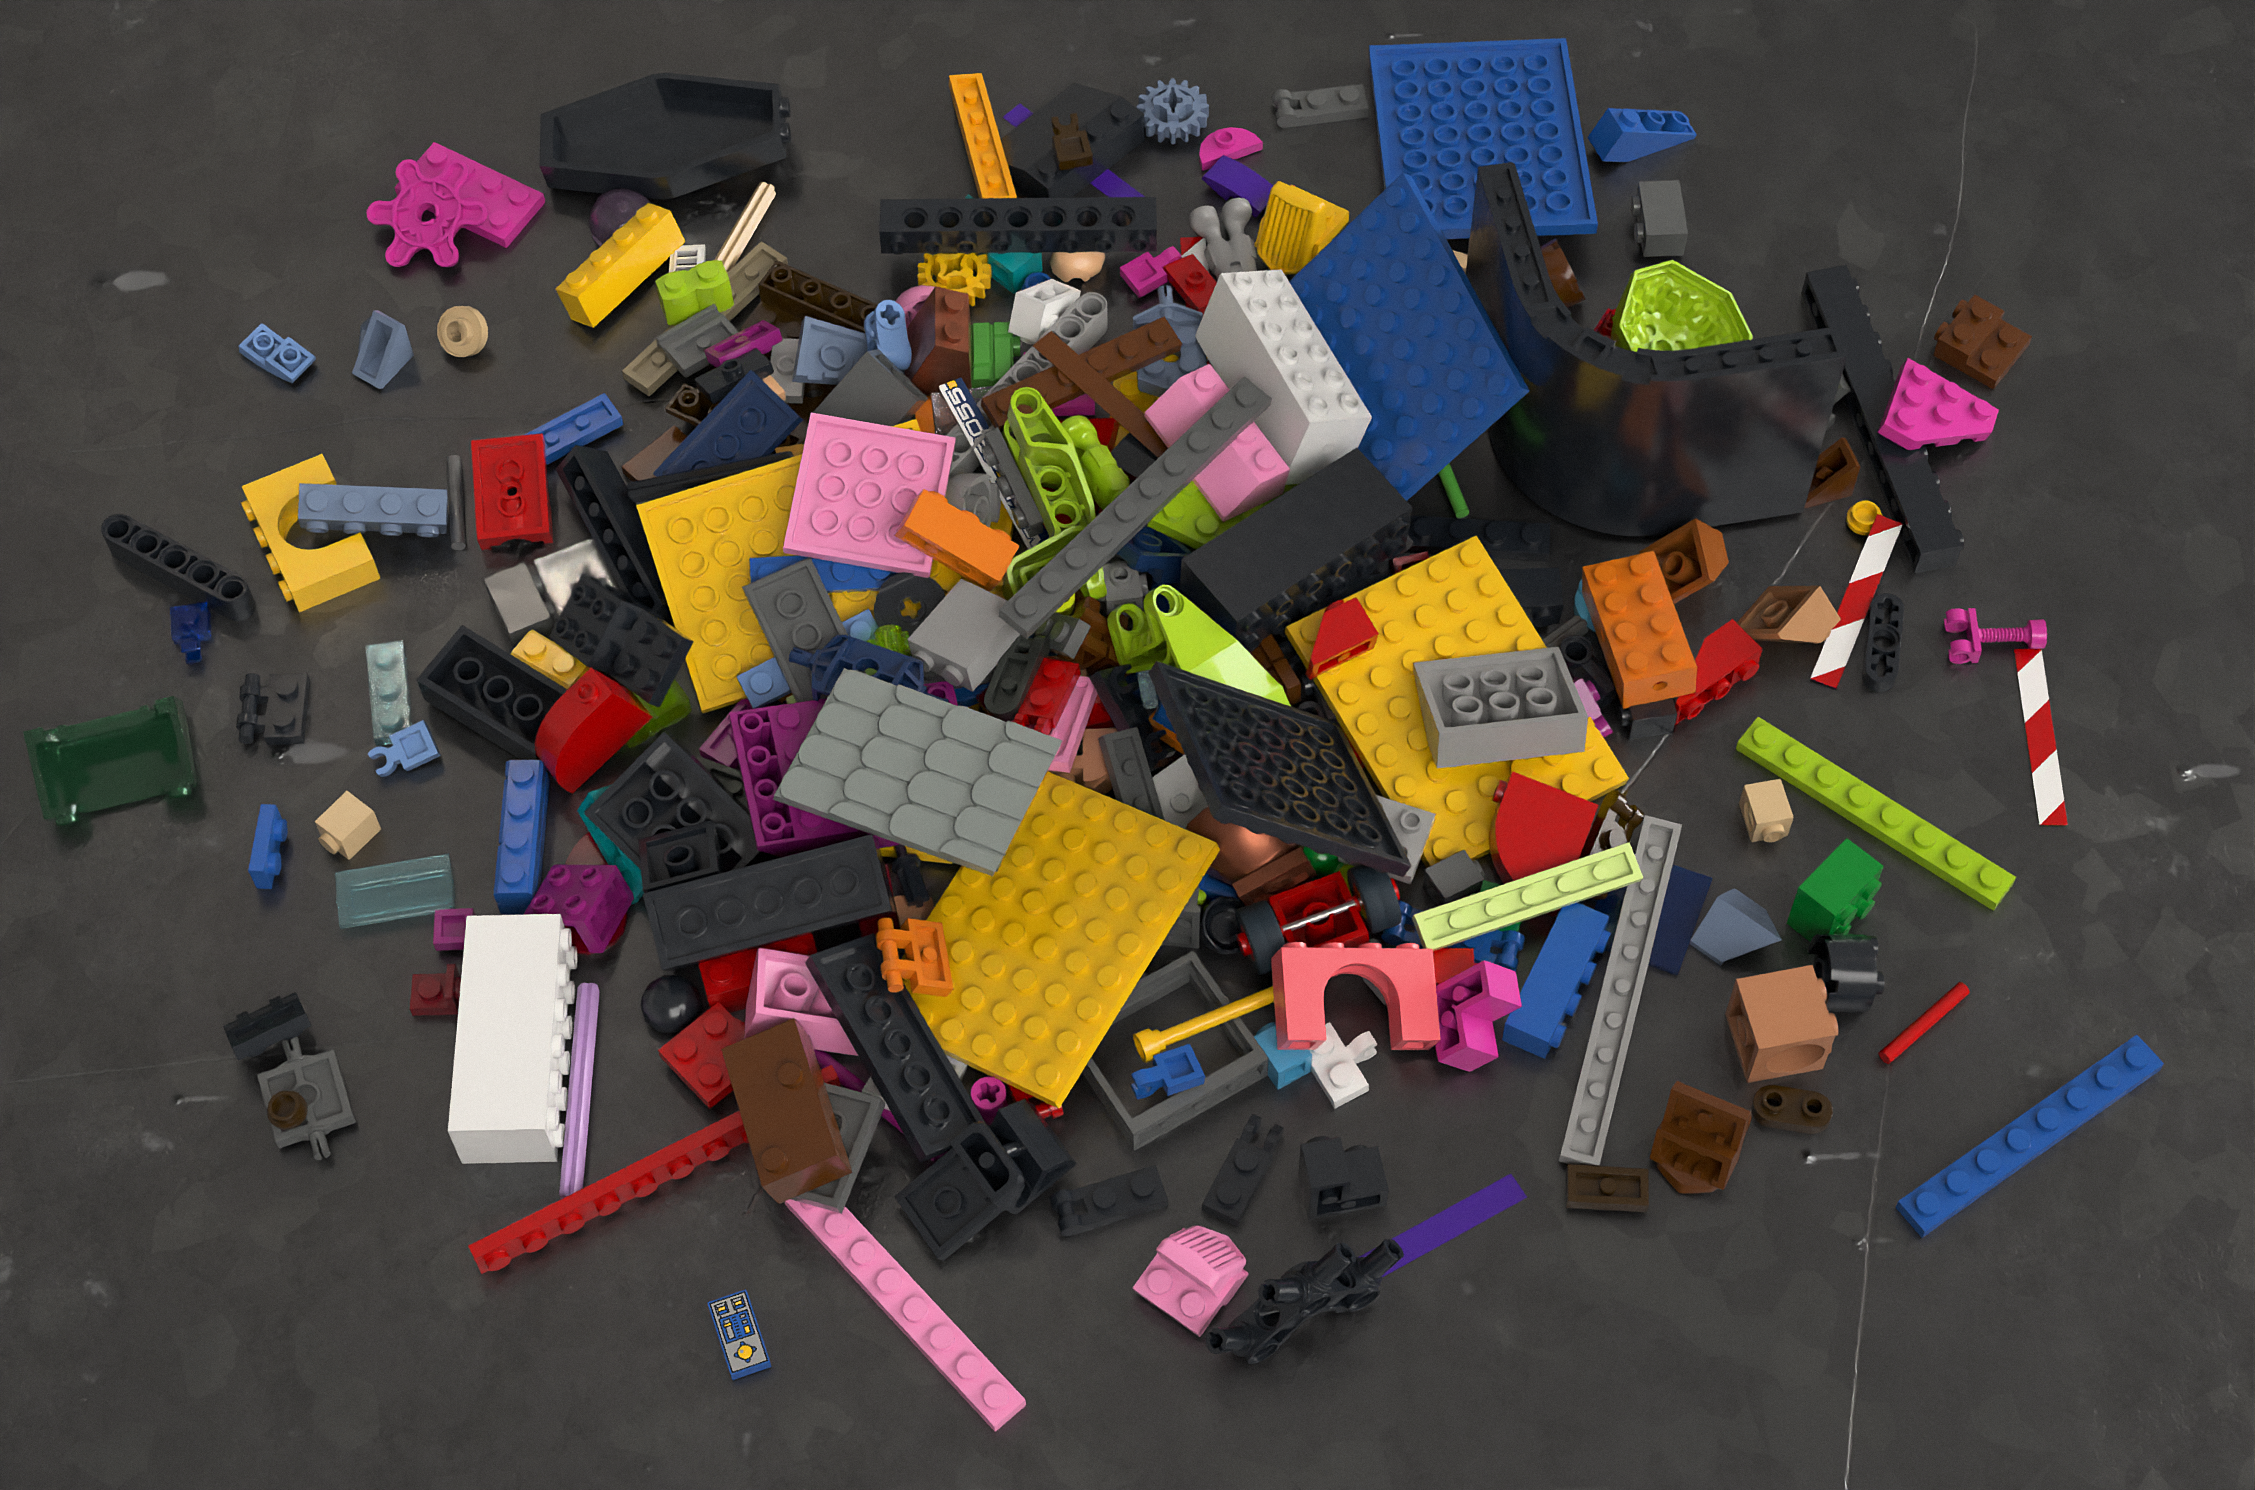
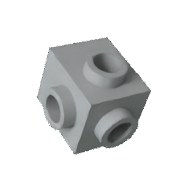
[1097,561,1148,619]

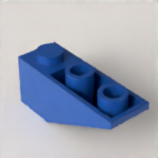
[1587,108,1697,162]

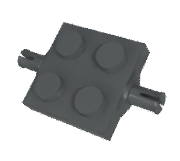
[257,1037,356,1160]

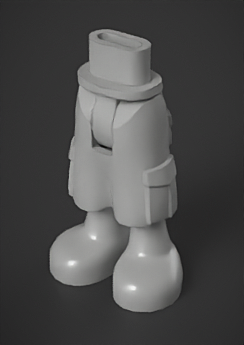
[1189,198,1257,281]

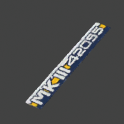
[939,378,1050,549]

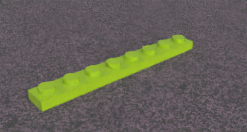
[1736,717,2016,911]

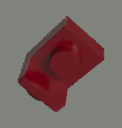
[410,964,461,1016]

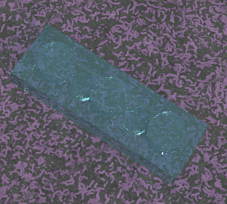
[366,640,412,746]

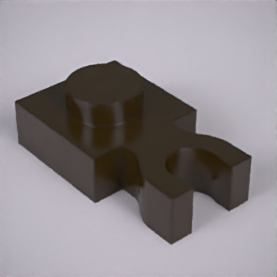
[1051,113,1093,171]

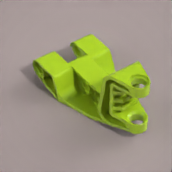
[1002,387,1107,601]
[1107,585,1290,706]

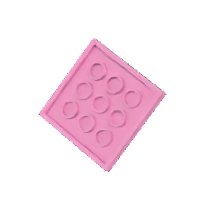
[783,413,956,578]

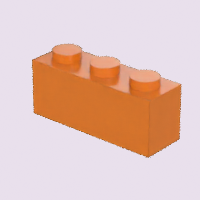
[894,489,1019,592]

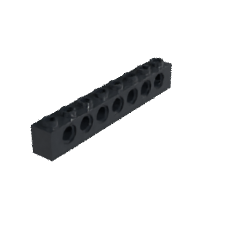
[879,197,1157,255]

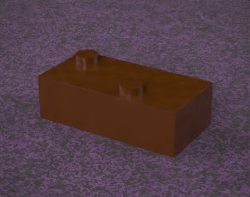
[721,1018,852,1204]

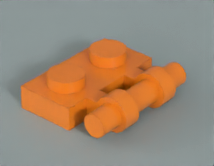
[876,918,953,997]

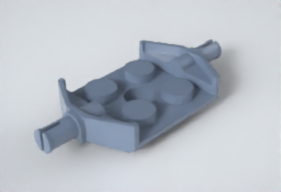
[1133,285,1207,397]

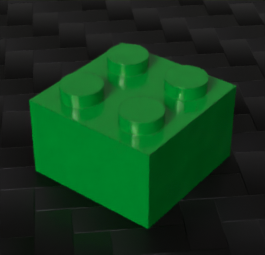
[1786,838,1884,942]

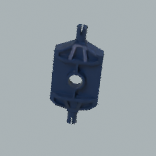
[789,634,948,702]

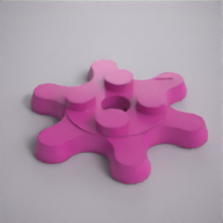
[366,159,488,268]

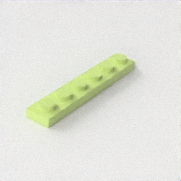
[1412,842,1643,951]

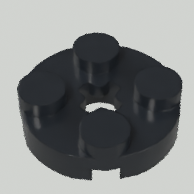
[873,572,946,647]

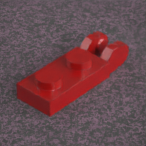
[1013,657,1081,735]

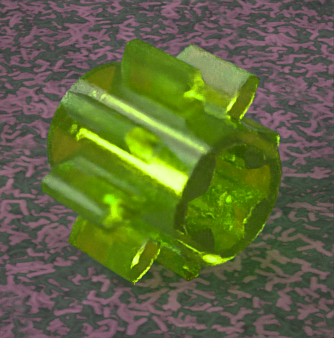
[866,625,912,656]

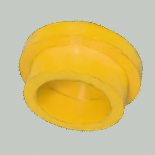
[1846,501,1883,535]

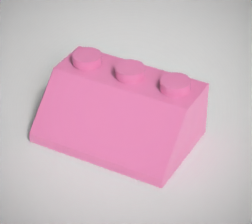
[745,948,858,1056]

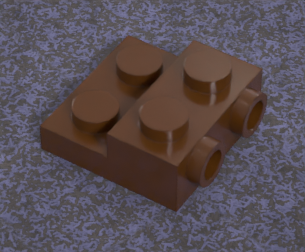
[1933,294,2032,390]

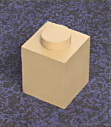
[315,791,381,860]

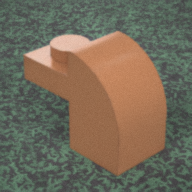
[1048,728,1118,795]

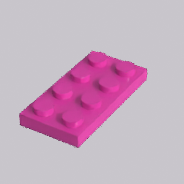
[394,142,545,248]

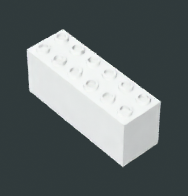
[1195,269,1372,485]
[448,914,578,1164]

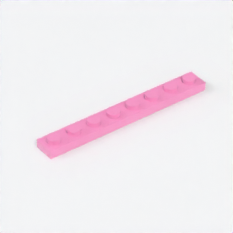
[785,1199,1026,1432]

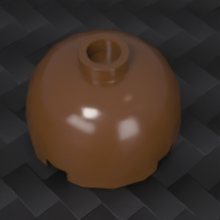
[1540,238,1586,308]

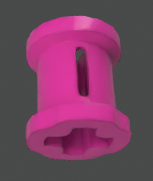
[971,1077,1008,1125]

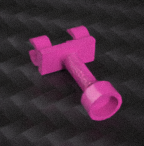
[1944,608,2047,664]

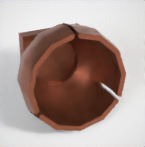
[1185,807,1317,906]

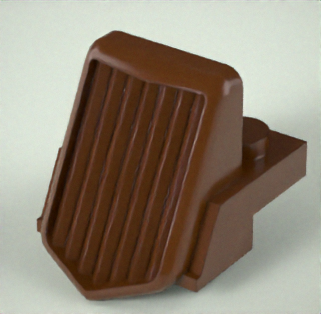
[1649,1081,1752,1194]

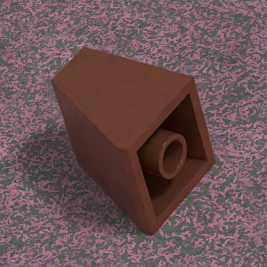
[905,286,972,399]

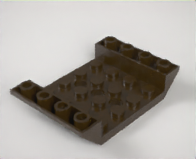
[665,260,878,454]

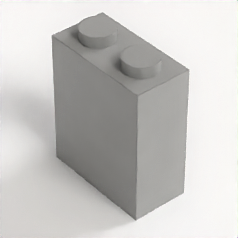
[907,579,1020,692]

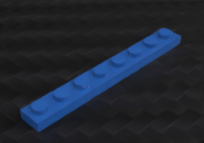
[1895,1035,2164,1238]

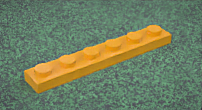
[949,73,1017,198]

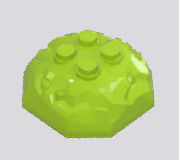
[1610,260,1753,352]

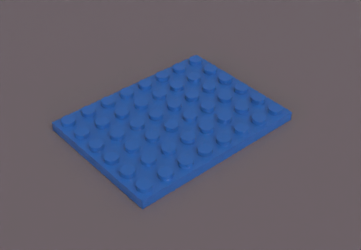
[1368,38,1598,239]
[1289,173,1530,501]

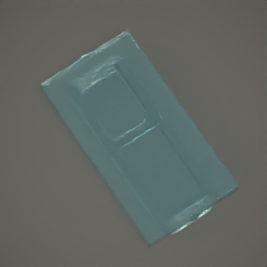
[335,854,455,929]

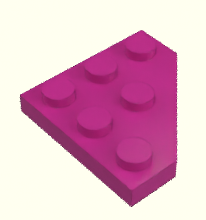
[1877,358,1999,450]

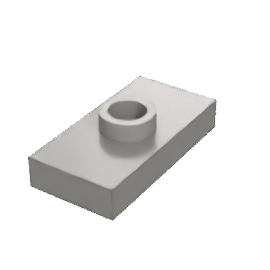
[770,338,805,403]

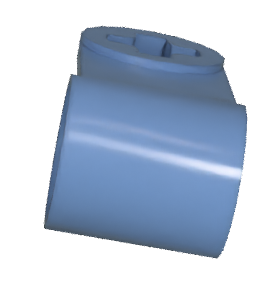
[864,300,912,370]

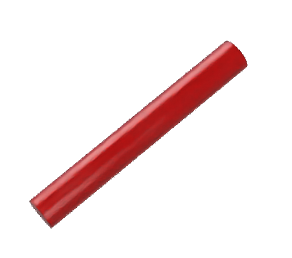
[1878,982,1970,1064]

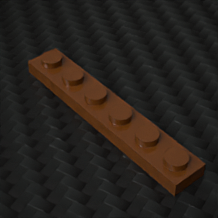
[981,316,1182,432]

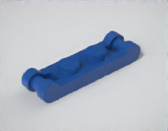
[1381,901,1525,971]

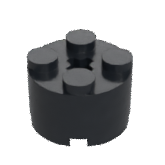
[1808,934,1884,1012]

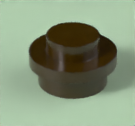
[267,1091,308,1130]

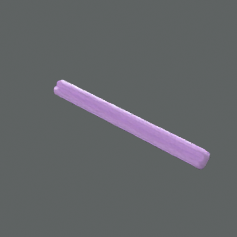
[559,983,600,1199]

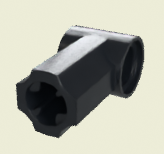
[1560,635,1618,709]

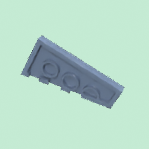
[792,316,905,385]

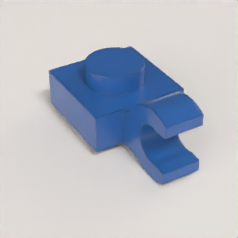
[1131,1044,1205,1099]

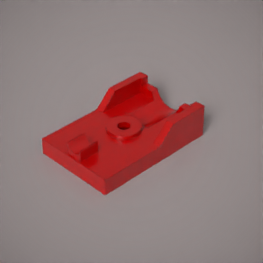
[471,433,553,550]

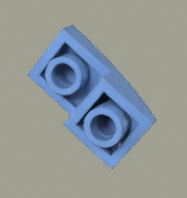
[239,323,316,383]

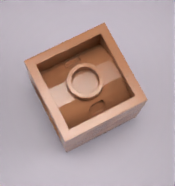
[1725,965,1838,1083]

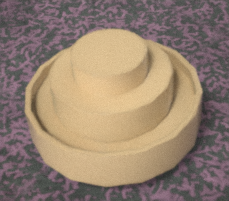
[437,306,488,357]

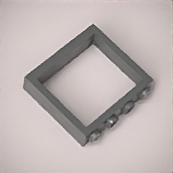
[1082,950,1269,1151]

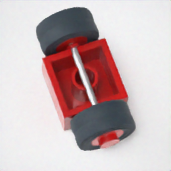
[1235,865,1402,975]

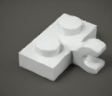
[1309,1022,1377,1109]

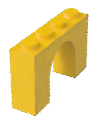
[241,454,380,612]

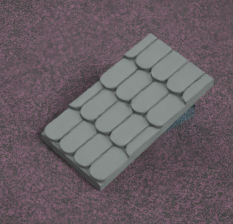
[773,668,1062,876]

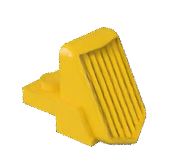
[1254,181,1349,275]

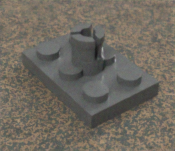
[791,1083,886,1214]

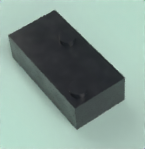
[416,625,568,760]

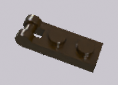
[1579,790,1644,900]

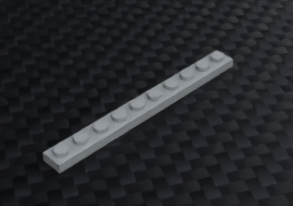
[1559,815,1682,1166]

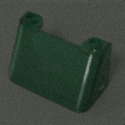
[23,696,198,826]

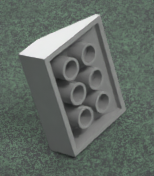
[1413,647,1588,768]

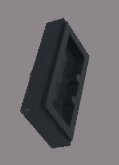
[695,348,774,404]

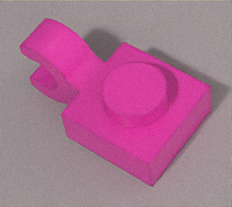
[1120,246,1181,298]

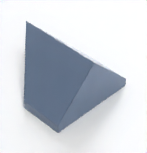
[352,310,414,389]
[1690,888,1782,966]

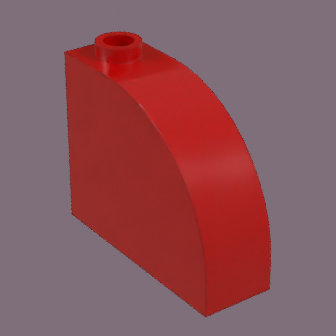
[535,667,653,794]
[1489,771,1598,917]

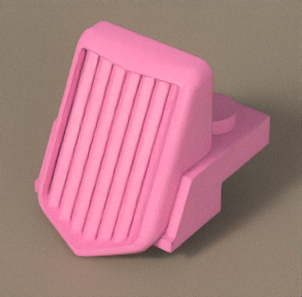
[1133,1225,1249,1337]

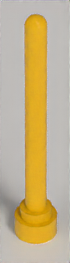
[1133,986,1274,1063]

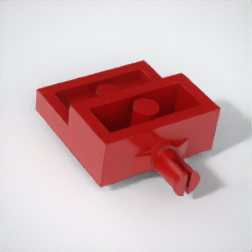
[658,1002,745,1109]

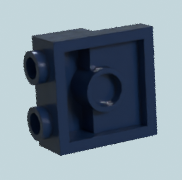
[1116,524,1192,586]

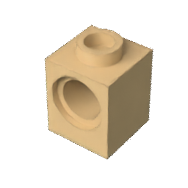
[1739,779,1794,842]

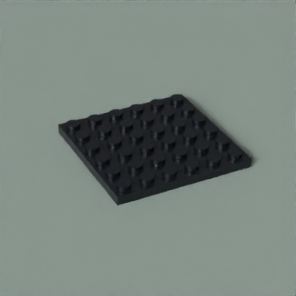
[1148,661,1412,877]

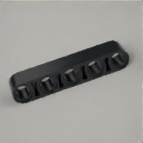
[101,514,256,621]

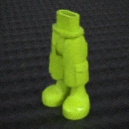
[1061,415,1130,510]

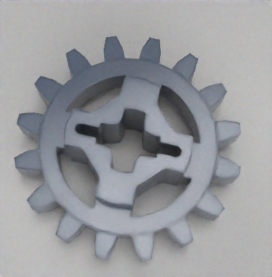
[1137,78,1209,144]

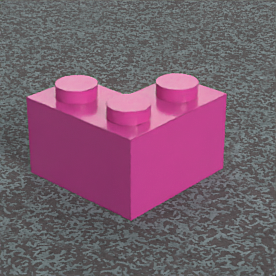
[1435,960,1522,1072]

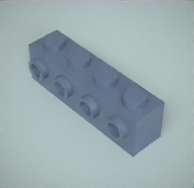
[298,483,448,537]

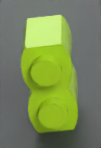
[655,260,734,326]

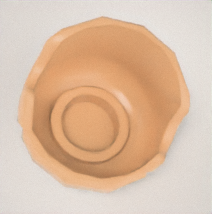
[1049,252,1105,283]

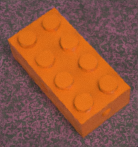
[1582,551,1697,709]

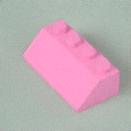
[1144,364,1290,522]

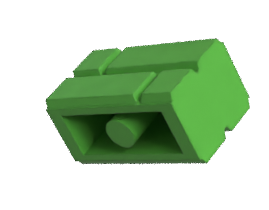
[971,322,1021,400]

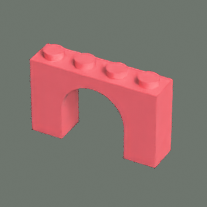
[1271,942,1440,1050]

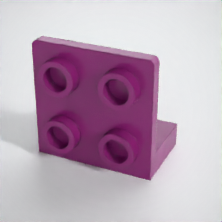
[523,864,634,953]

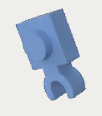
[368,720,441,777]

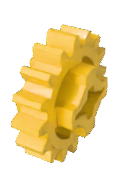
[917,253,992,307]

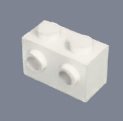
[1008,279,1081,345]

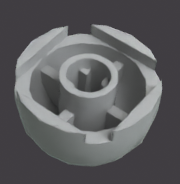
[945,473,1001,528]

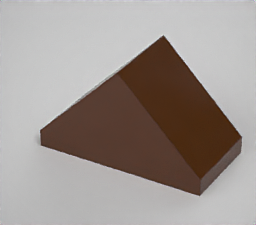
[1804,437,1860,509]

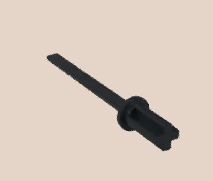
[891,844,930,908]

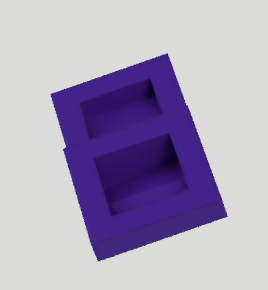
[1202,155,1273,218]

